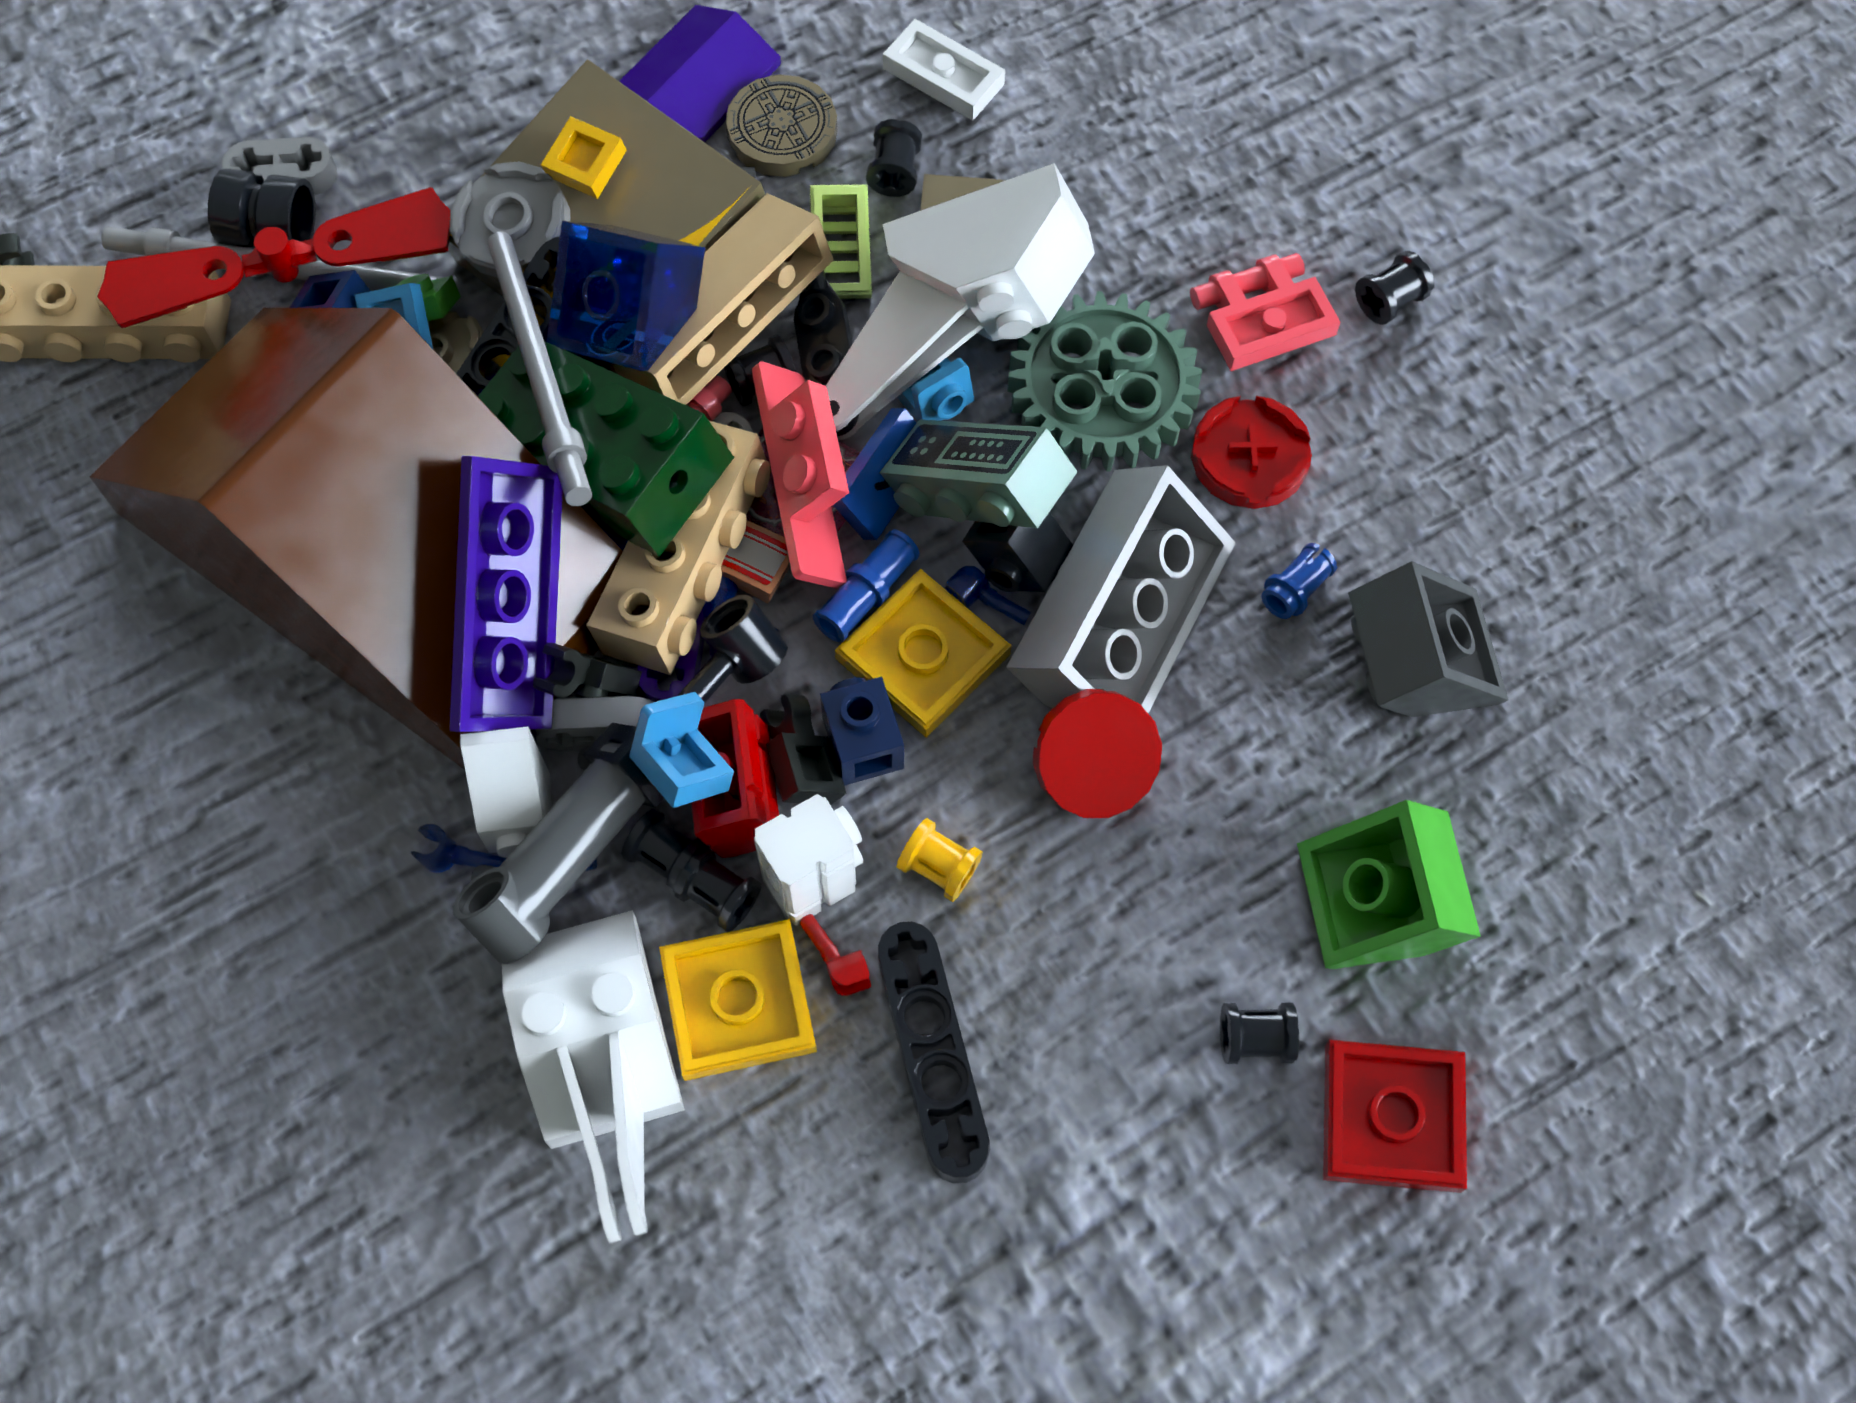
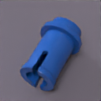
[1261,543,1337,619]

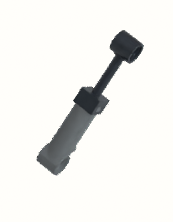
[453,595,788,963]

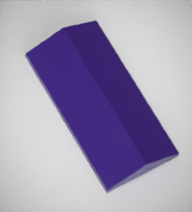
[619,5,781,142]
[450,456,563,732]

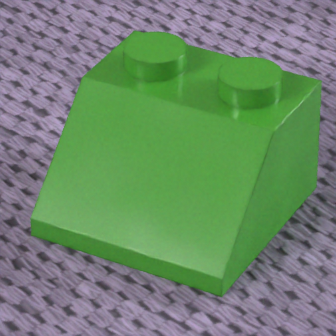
[1297,800,1481,969]

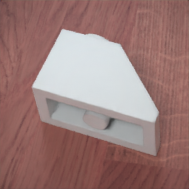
[460,727,552,858]

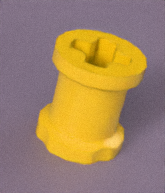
[896,818,983,902]

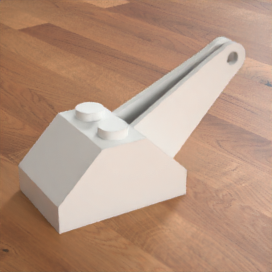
[502,910,685,1243]

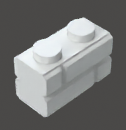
[754,794,863,926]

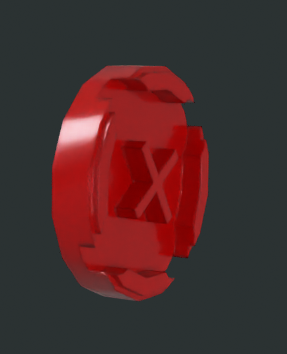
[1191,396,1312,509]
[1032,689,1162,818]

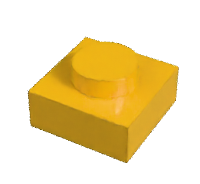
[541,116,627,199]

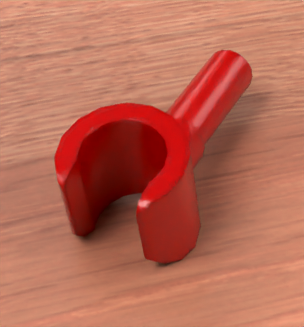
[799,914,871,996]

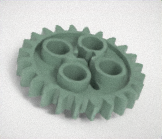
[1007,291,1202,471]

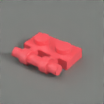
[1190,253,1341,371]

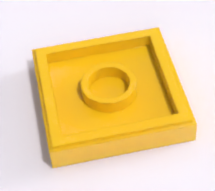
[835,568,1012,738]
[659,919,817,1081]

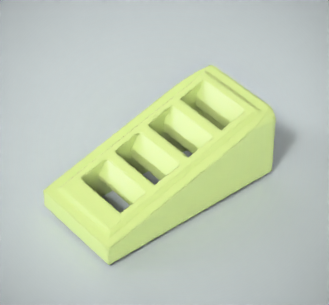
[810,184,872,299]

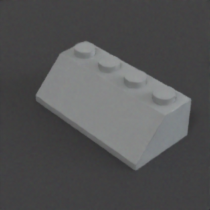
[1006,465,1236,713]

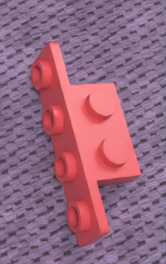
[751,361,849,589]

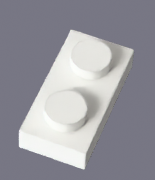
[883,19,1005,120]

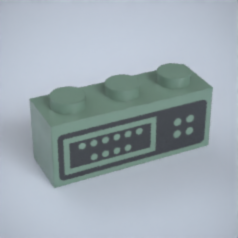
[879,419,1078,529]

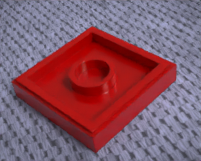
[1323,1040,1467,1193]

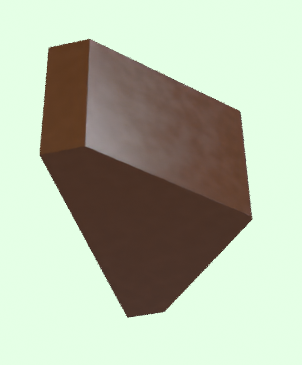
[90,308,623,770]

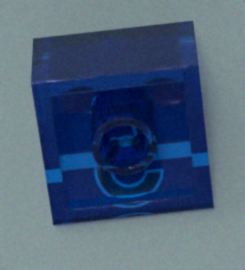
[547,221,705,371]

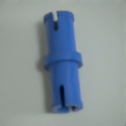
[813,529,920,642]

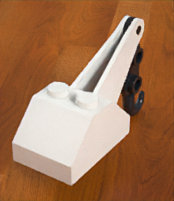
[794,163,1095,440]

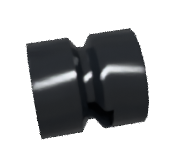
[208,168,316,247]

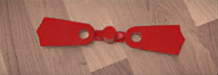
[97,187,451,328]

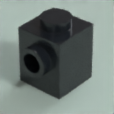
[962,512,1073,593]

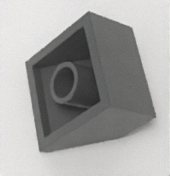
[1348,561,1509,717]

